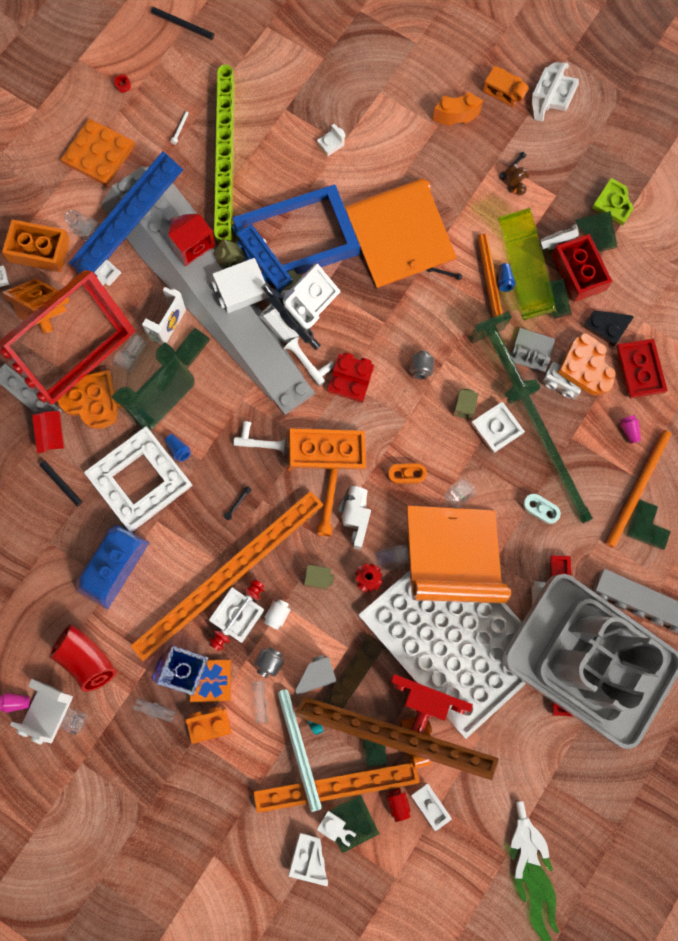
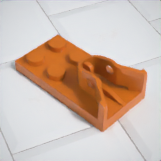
[287,428,366,471]

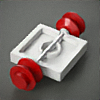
[208,579,265,652]

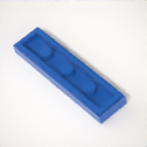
[236,224,293,292]

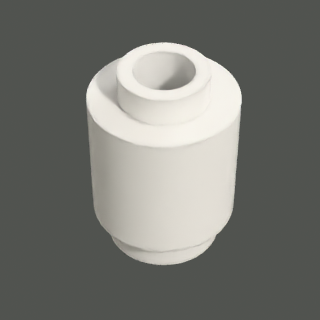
[264,599,291,630]

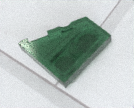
[576,211,618,252]

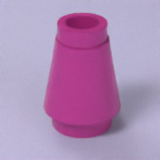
[620,415,641,444]
[0,692,30,713]

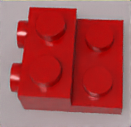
[327,352,375,403]

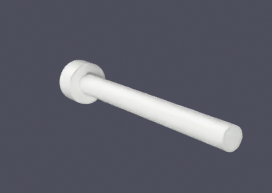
[170,111,189,145]

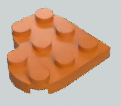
[557,334,616,396]
[57,370,118,429]

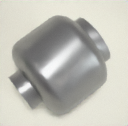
[409,351,435,380]
[254,647,284,678]

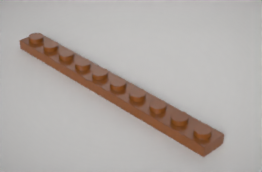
[295,696,499,781]

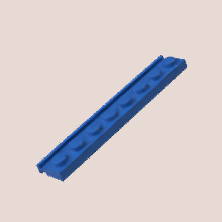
[69,151,184,274]

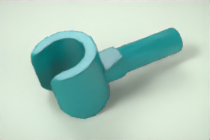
[308,721,324,735]

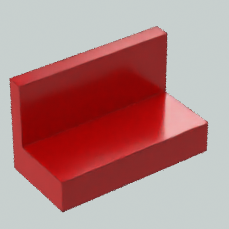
[32,410,65,453]

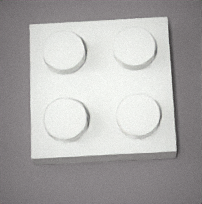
[471,402,525,454]

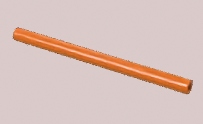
[605,430,672,548]

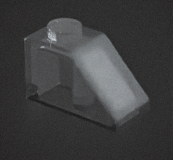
[445,478,477,508]
[374,544,410,572]

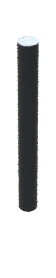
[151,7,215,40]

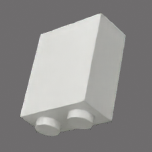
[211,258,269,313]

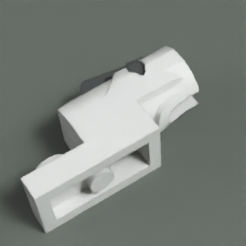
[338,486,371,550]

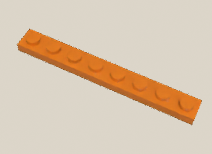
[254,763,420,813]

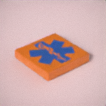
[190,660,231,702]

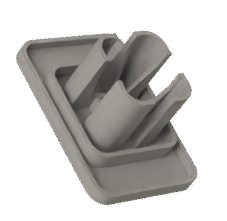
[503,574,678,749]

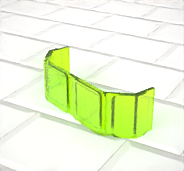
[497,207,557,320]

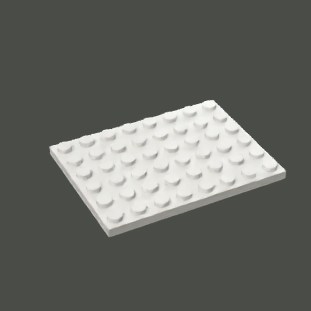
[358,570,526,739]

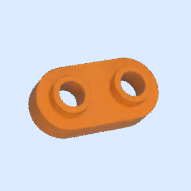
[388,463,427,484]

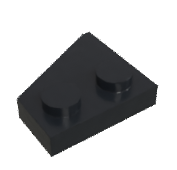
[583,310,634,346]

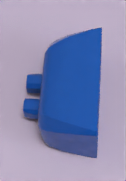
[75,525,150,610]

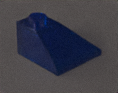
[151,645,209,696]

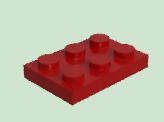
[616,339,668,399]

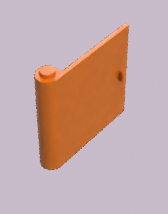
[344,178,457,288]
[406,506,511,603]

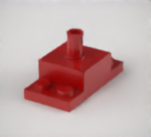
[390,674,473,734]

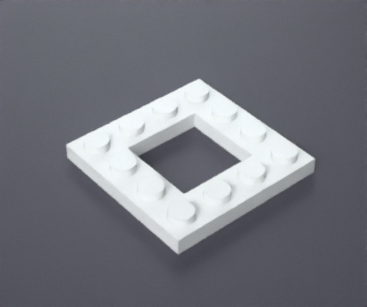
[84,427,193,532]

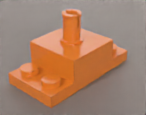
[2,278,70,333]

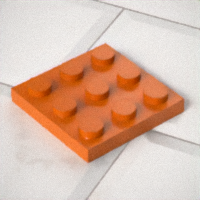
[61,118,135,187]

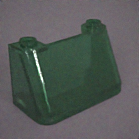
[111,342,195,430]

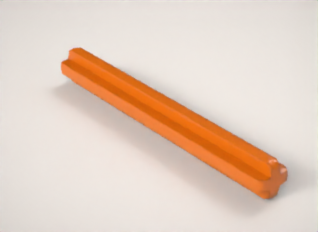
[477,233,503,319]

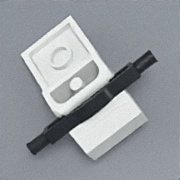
[259,264,341,350]

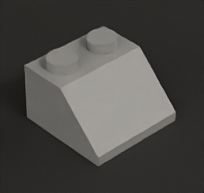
[296,655,336,695]

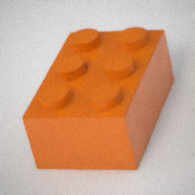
[2,219,71,273]

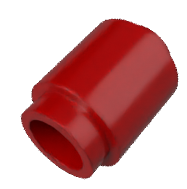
[386,789,411,822]

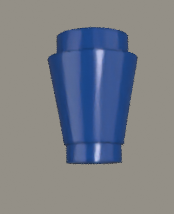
[497,263,516,292]
[165,434,191,462]

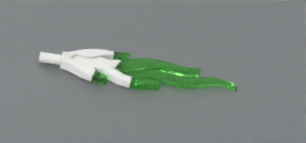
[510,801,559,941]

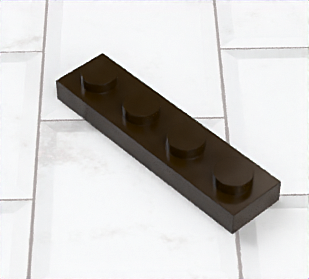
[323,636,384,708]

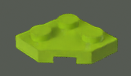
[592,178,634,226]

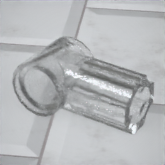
[112,334,147,373]

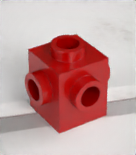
[354,563,383,593]

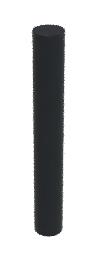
[39,461,83,507]

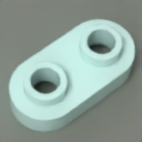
[523,494,561,524]

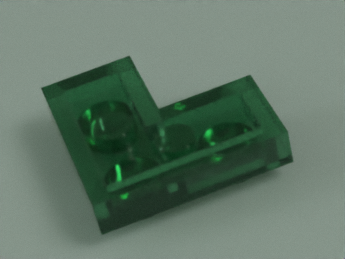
[626,500,671,550]

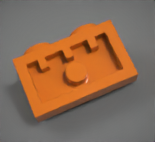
[185,706,232,744]

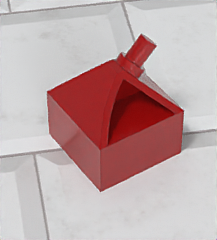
[168,214,215,266]

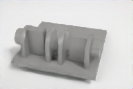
[510,328,555,373]

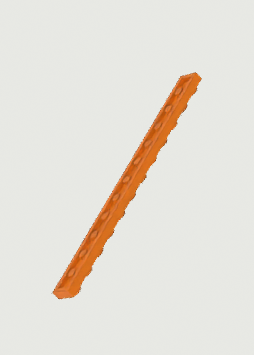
[130,491,324,662]

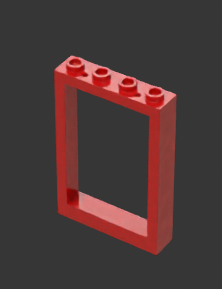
[0,270,136,405]

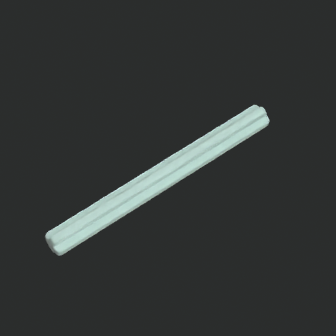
[278,689,321,812]

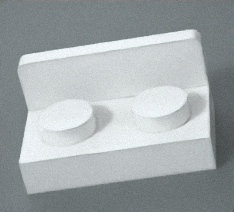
[542,362,581,400]

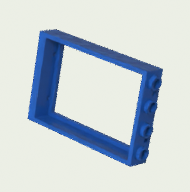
[231,184,360,285]

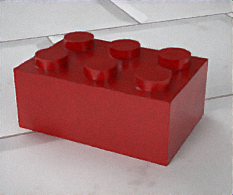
[551,234,613,302]

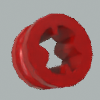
[114,74,131,93]

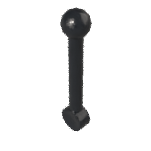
[500,152,526,180]
[426,267,462,280]
[224,486,251,520]

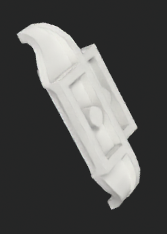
[532,62,579,122]

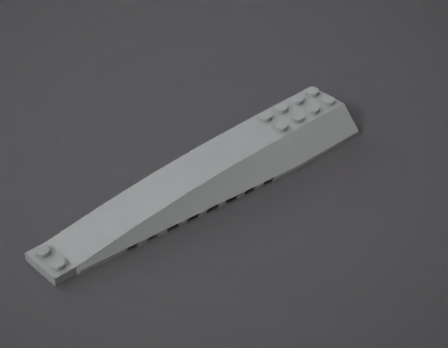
[101,167,315,415]

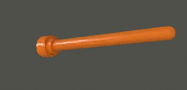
[316,469,338,537]

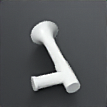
[284,337,335,386]
[234,421,288,456]

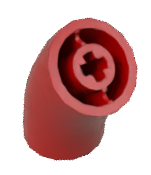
[49,624,117,692]

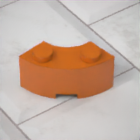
[432,92,483,126]

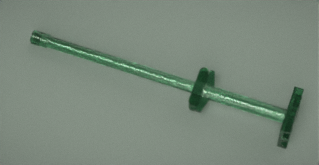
[469,311,593,523]

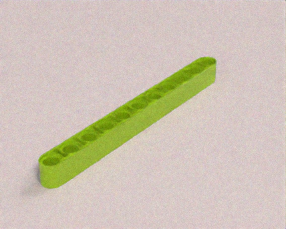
[214,64,235,245]

